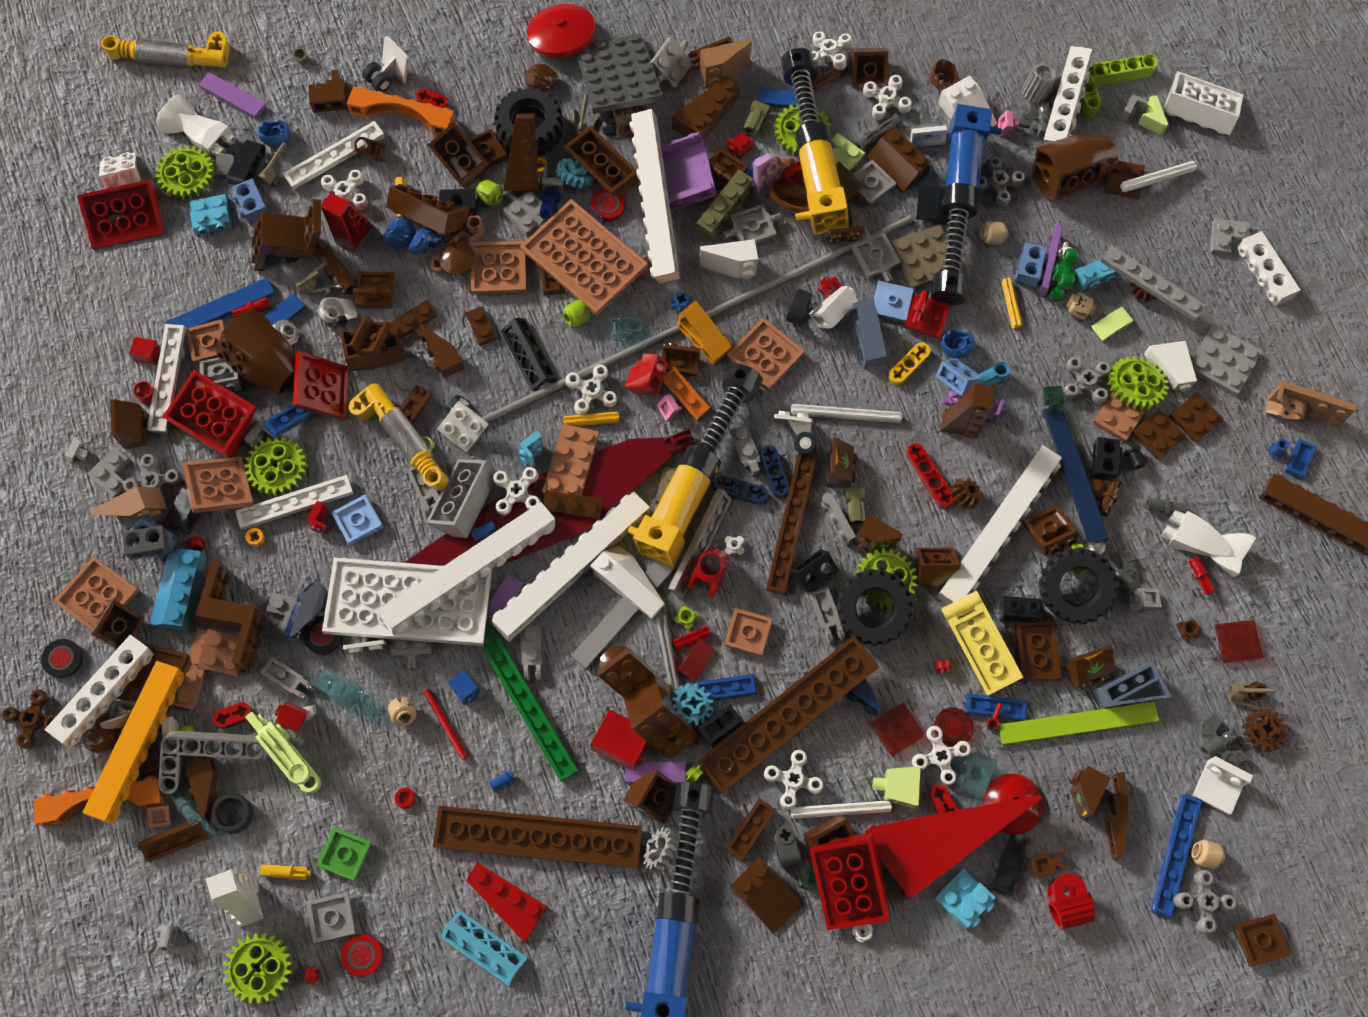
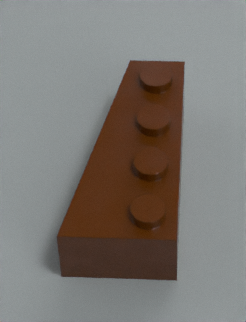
[672,76,740,141]
[503,113,539,191]
[386,184,469,235]
[940,384,994,438]

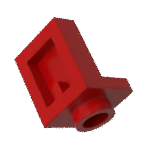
[727,132,755,159]
[816,276,842,298]
[306,500,329,533]

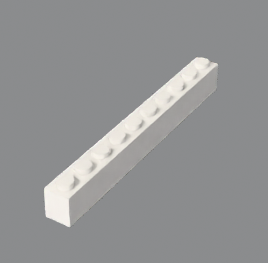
[630,109,680,284]
[937,445,1062,605]
[492,492,650,642]
[378,502,555,635]

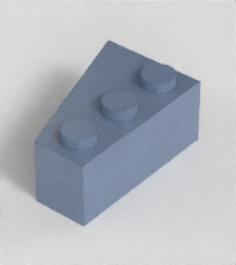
[848,299,888,368]
[1094,661,1172,707]

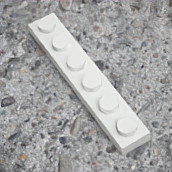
[283,121,385,190]
[147,324,186,434]
[236,475,353,530]

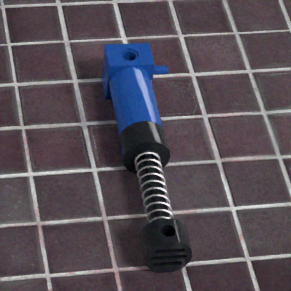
[931,104,1002,306]
[625,782,715,1017]

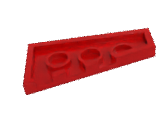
[466,862,547,943]

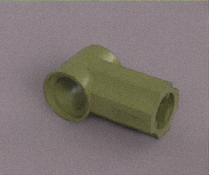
[743,100,771,137]
[844,487,865,526]

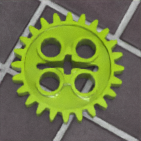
[774,103,831,156]
[155,145,216,200]
[1108,356,1169,411]
[244,436,308,497]
[854,548,918,612]
[223,933,294,1004]

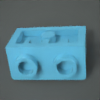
[1075,260,1118,291]
[519,431,544,468]

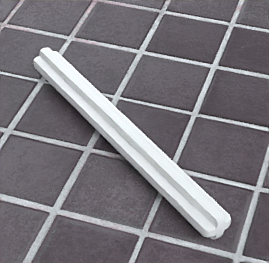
[791,404,902,423]

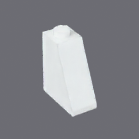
[809,286,858,329]
[1144,341,1197,392]

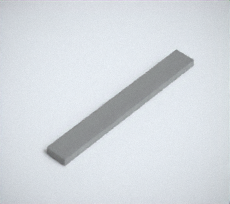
[571,549,686,669]

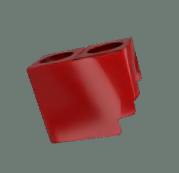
[625,354,669,395]

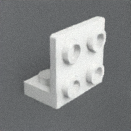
[99,152,142,189]
[1193,756,1253,815]

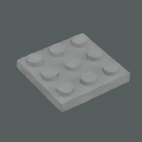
[1191,324,1262,397]

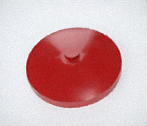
[527,4,596,58]

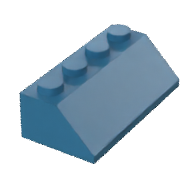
[149,549,207,633]

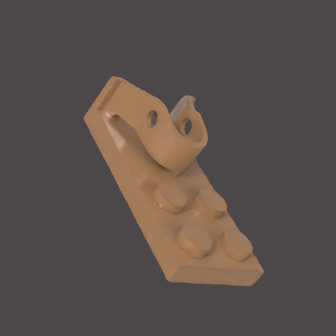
[1265,380,1357,425]

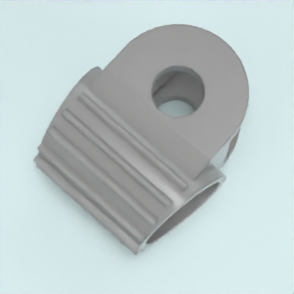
[1021,61,1063,105]

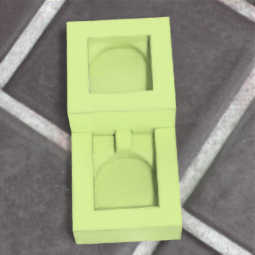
[1091,307,1134,342]

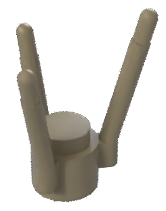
[571,95,599,138]
[258,143,293,186]
[296,262,342,295]
[1228,681,1277,714]

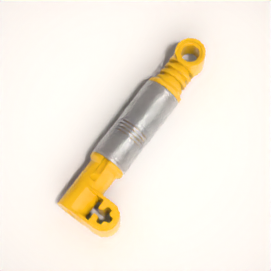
[101,31,230,68]
[349,383,449,491]

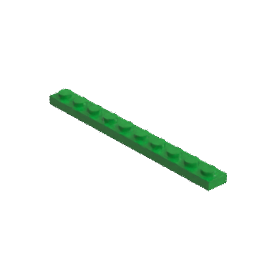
[480,619,578,782]

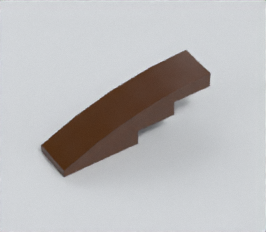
[1104,772,1128,859]

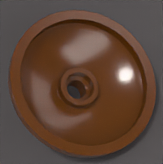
[769,178,809,213]

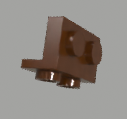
[350,316,392,356]
[662,343,700,377]

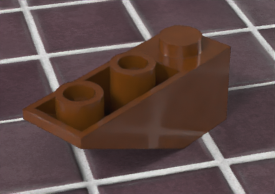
[418,324,464,378]
[183,756,218,822]

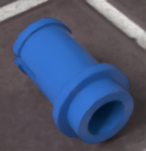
[1268,439,1289,458]
[470,521,496,542]
[488,770,516,793]

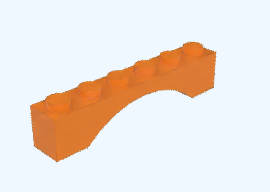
[347,86,456,135]
[34,776,166,827]

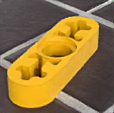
[888,342,931,386]

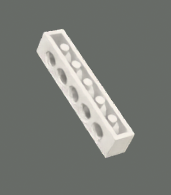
[1044,46,1095,145]
[45,635,154,750]

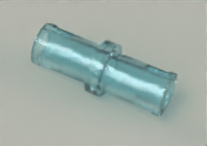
[171,792,201,825]

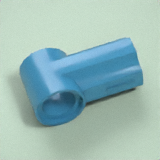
[978,361,1010,387]

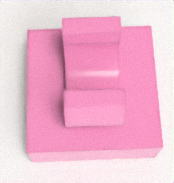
[998,110,1019,136]
[657,394,682,421]

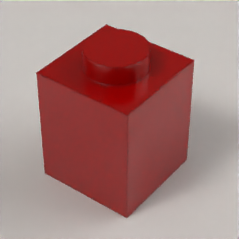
[129,337,161,365]
[274,701,309,732]

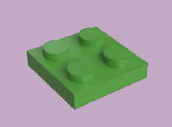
[316,827,372,882]

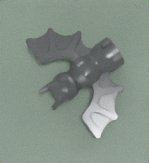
[1019,103,1065,136]
[1091,549,1138,594]
[1200,713,1249,766]

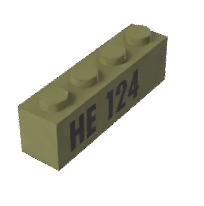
[697,170,753,242]

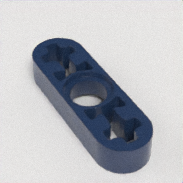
[760,445,789,499]
[714,476,768,505]

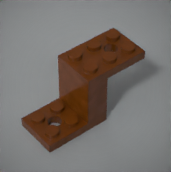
[251,199,321,271]
[196,559,266,673]
[597,648,700,760]

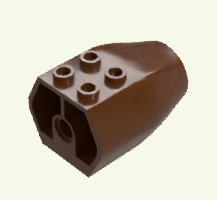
[1032,135,1119,202]
[215,309,296,394]

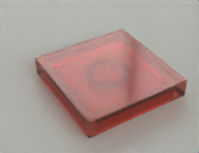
[1214,620,1264,664]
[870,702,926,758]

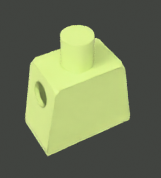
[873,767,920,809]

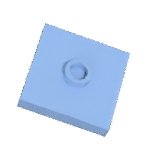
[874,280,914,323]
[331,494,384,546]

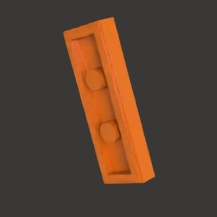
[663,367,711,421]

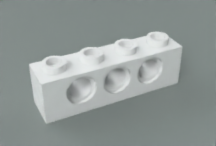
[1238,231,1300,306]

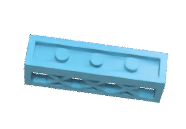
[440,910,527,986]

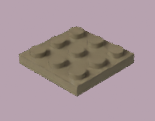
[891,225,962,289]

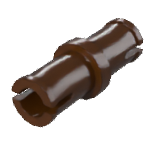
[1099,478,1123,517]

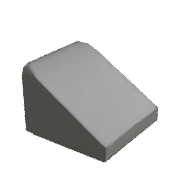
[215,153,235,176]
[158,925,178,949]

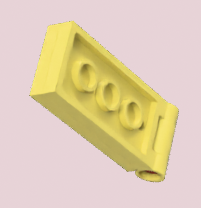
[942,591,1023,696]

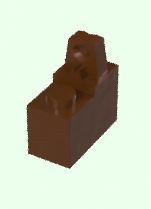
[309,70,348,113]

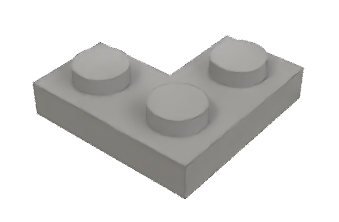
[1211,218,1250,255]
[87,447,130,498]
[266,592,304,640]

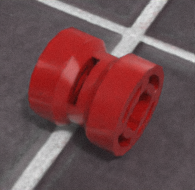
[133,381,154,406]

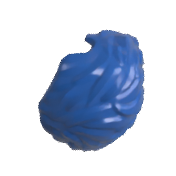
[258,120,290,147]
[383,217,416,248]
[409,228,443,255]
[941,329,976,359]

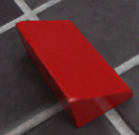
[678,638,716,684]

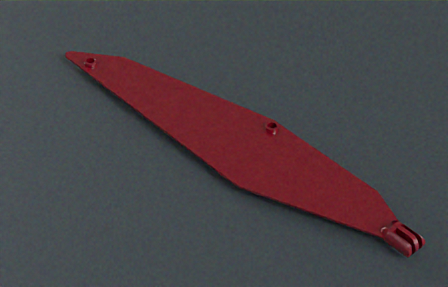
[404,429,697,570]

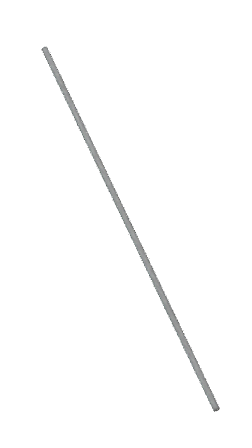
[481,215,913,422]

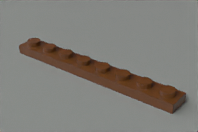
[766,451,818,595]

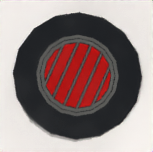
[302,616,343,655]
[41,639,83,679]

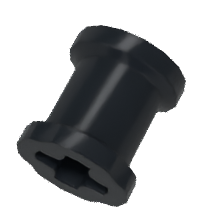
[1124,446,1148,470]

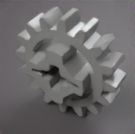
[643,827,678,873]

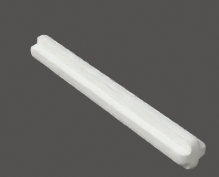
[1120,161,1197,192]
[791,800,892,819]

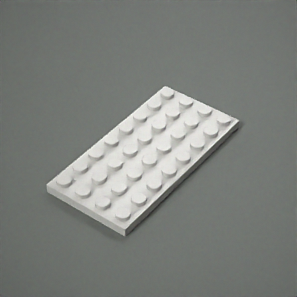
[322,558,492,646]

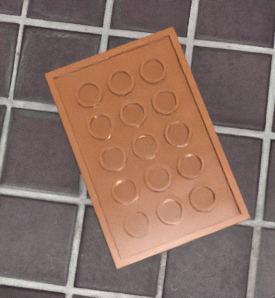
[519,199,648,316]

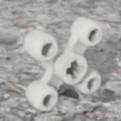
[812,32,853,70]
[863,75,912,120]
[321,170,368,210]
[565,365,617,415]
[493,467,541,516]
[912,726,971,785]
[764,750,823,810]

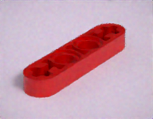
[906,443,954,509]

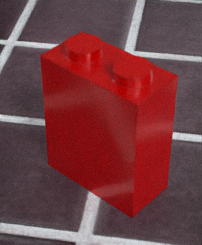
[590,709,651,771]

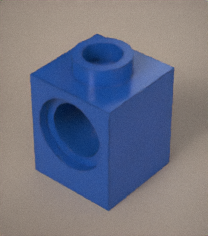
[448,670,480,704]

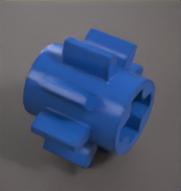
[671,291,692,315]

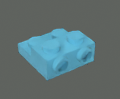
[190,194,232,236]
[935,869,996,929]

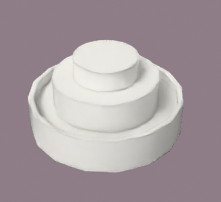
[273,319,299,346]

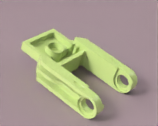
[245,712,321,793]

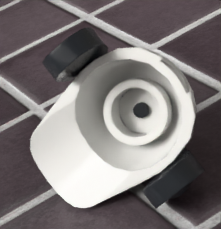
[319,287,357,328]

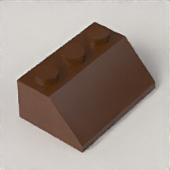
[866,127,931,194]

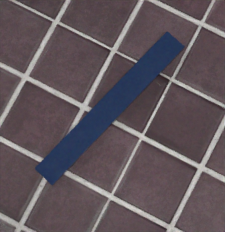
[1042,406,1109,545]

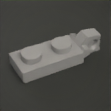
[729,424,761,476]

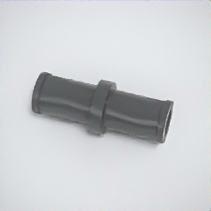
[1145,498,1187,514]

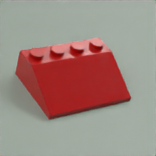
[77,180,165,249]
[162,370,257,458]
[809,832,891,931]

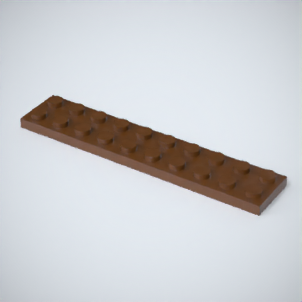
[697,636,880,794]
[433,806,642,869]

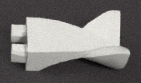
[156,94,236,157]
[1161,510,1256,577]

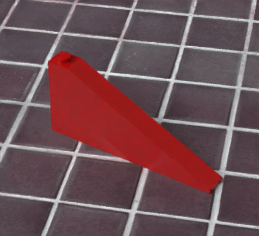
[865,795,1042,899]

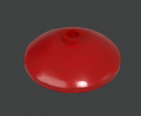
[982,773,1044,835]

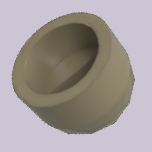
[292,47,307,63]

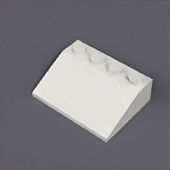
[1163,71,1243,135]

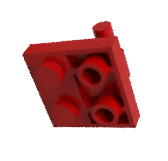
[904,290,950,339]

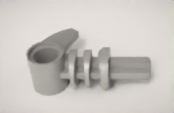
[88,700,136,729]

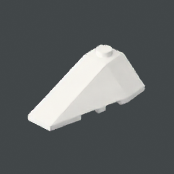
[590,546,665,619]

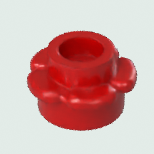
[186,536,205,552]
[934,659,954,673]
[306,965,320,986]

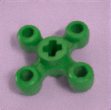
[1048,248,1079,301]

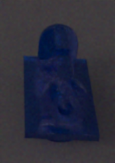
[539,185,561,219]

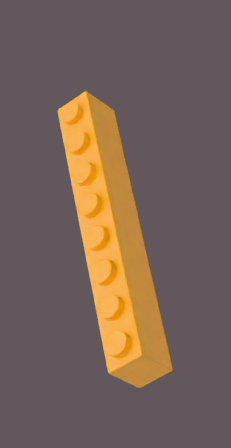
[82,661,184,825]

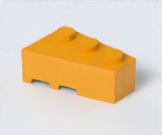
[677,300,732,366]

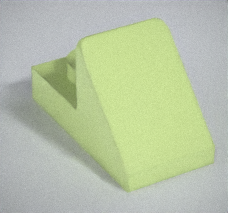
[1138,95,1168,135]

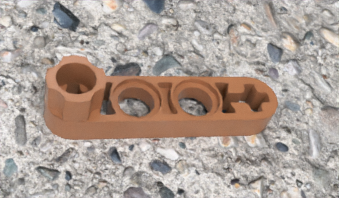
[430,215,484,275]

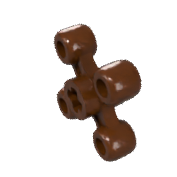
[1,689,57,749]

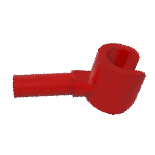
[986,703,1003,730]

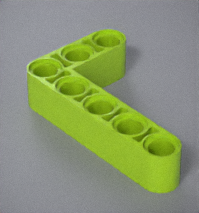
[1072,54,1158,118]

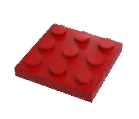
[293,351,348,420]

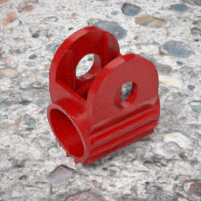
[688,547,730,599]
[1047,873,1095,930]

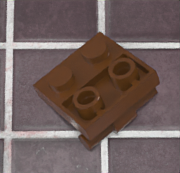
[709,148,748,191]
[353,271,395,308]

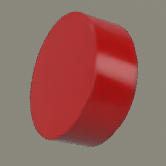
[394,788,416,809]

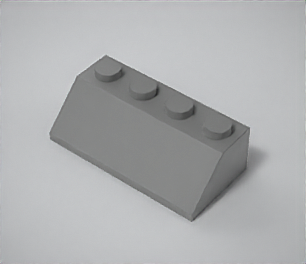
[426,459,497,538]

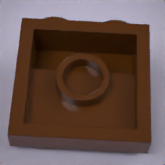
[1023,505,1078,556]

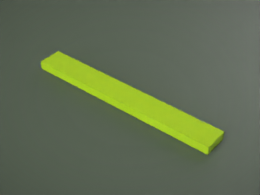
[998,701,1159,745]

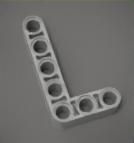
[159,731,265,794]

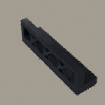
[500,318,558,391]

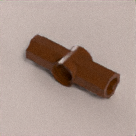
[314,245,356,295]

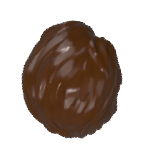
[930,58,959,91]
[524,64,557,92]
[82,716,121,753]

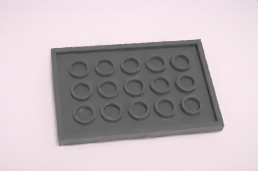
[575,34,663,114]

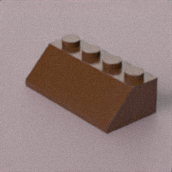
[564,126,639,195]

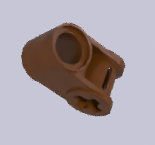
[351,137,388,162]

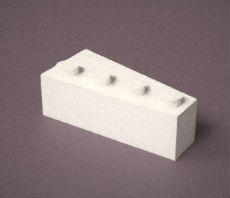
[206,869,264,927]

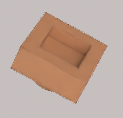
[147,803,171,828]

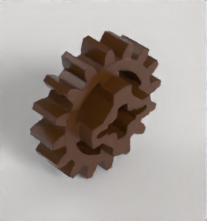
[1242,708,1288,753]

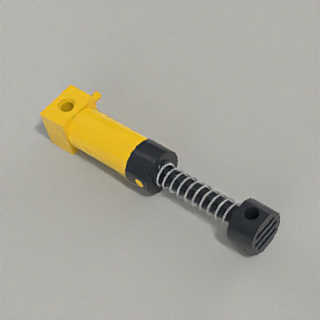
[781,48,849,235]
[627,363,763,567]

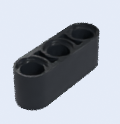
[226,139,266,186]

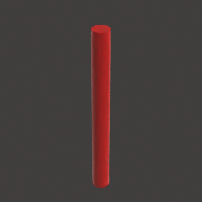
[423,689,469,760]

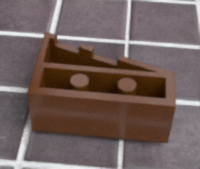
[340,329,405,372]

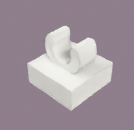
[65,438,88,463]

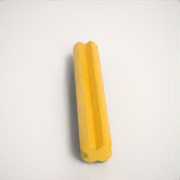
[1002,278,1022,329]
[564,412,619,426]

